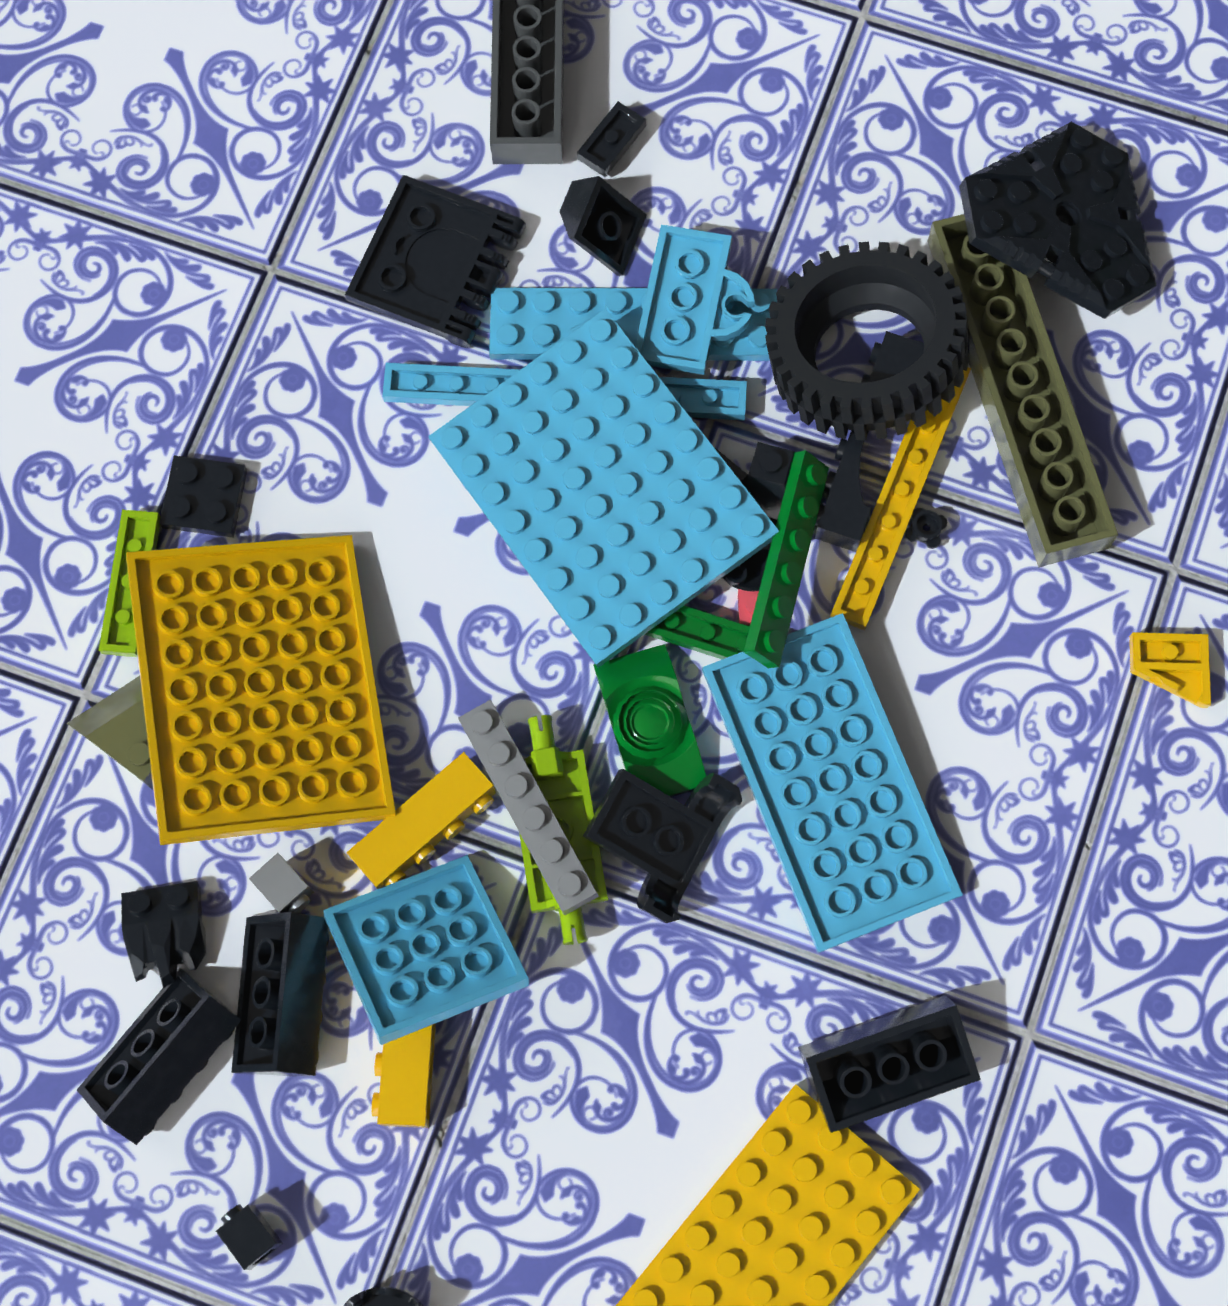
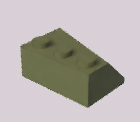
[66,676,153,790]

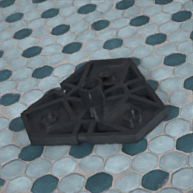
[959,122,1157,319]

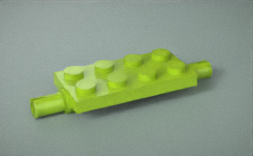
[519,715,608,945]

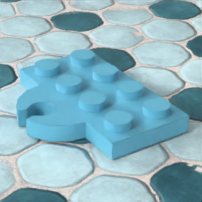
[635,224,755,375]

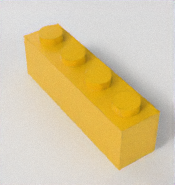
[346,752,496,889]
[371,1023,436,1128]

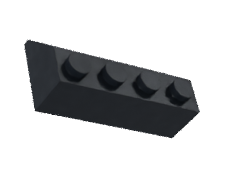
[231,912,329,1076]
[77,968,241,1146]
[798,995,981,1133]

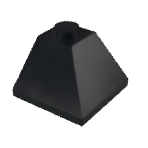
[559,176,647,276]
[745,442,795,526]

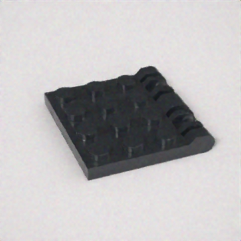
[345,175,527,348]

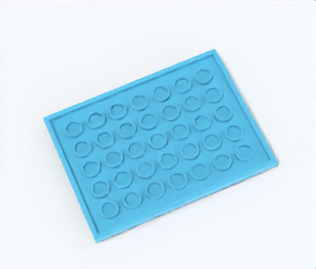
[428,309,779,668]

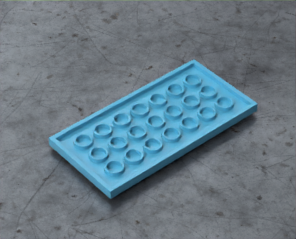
[702,613,962,953]

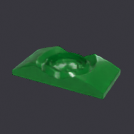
[593,644,706,797]

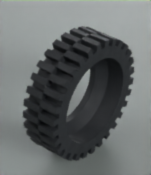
[765,242,970,440]

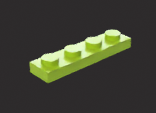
[99,509,161,657]

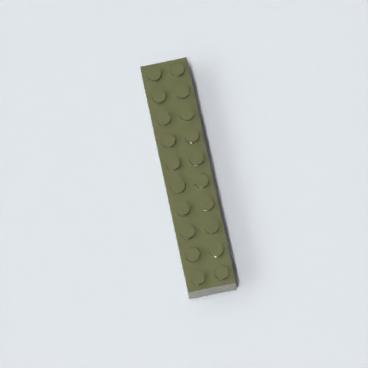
[927,214,1118,568]

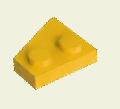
[1129,632,1211,708]

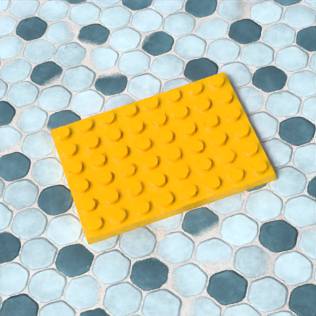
[126,535,396,845]

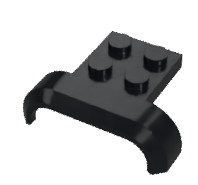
[583,769,742,923]

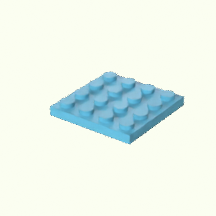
[323,855,529,1045]

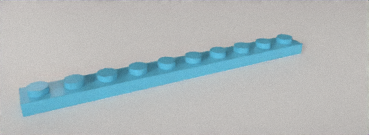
[382,363,747,420]

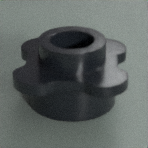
[905,508,947,549]

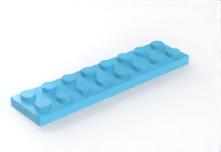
[489,288,777,361]

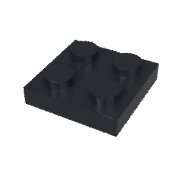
[159,455,247,538]

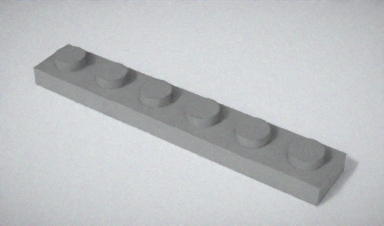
[458,700,599,915]

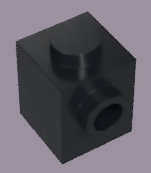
[215,1204,283,1270]

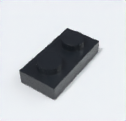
[577,101,646,178]

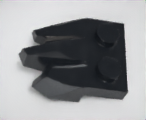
[121,881,206,988]

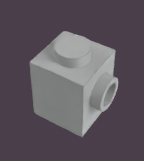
[248,853,314,913]

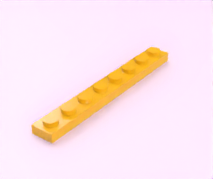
[830,367,971,631]

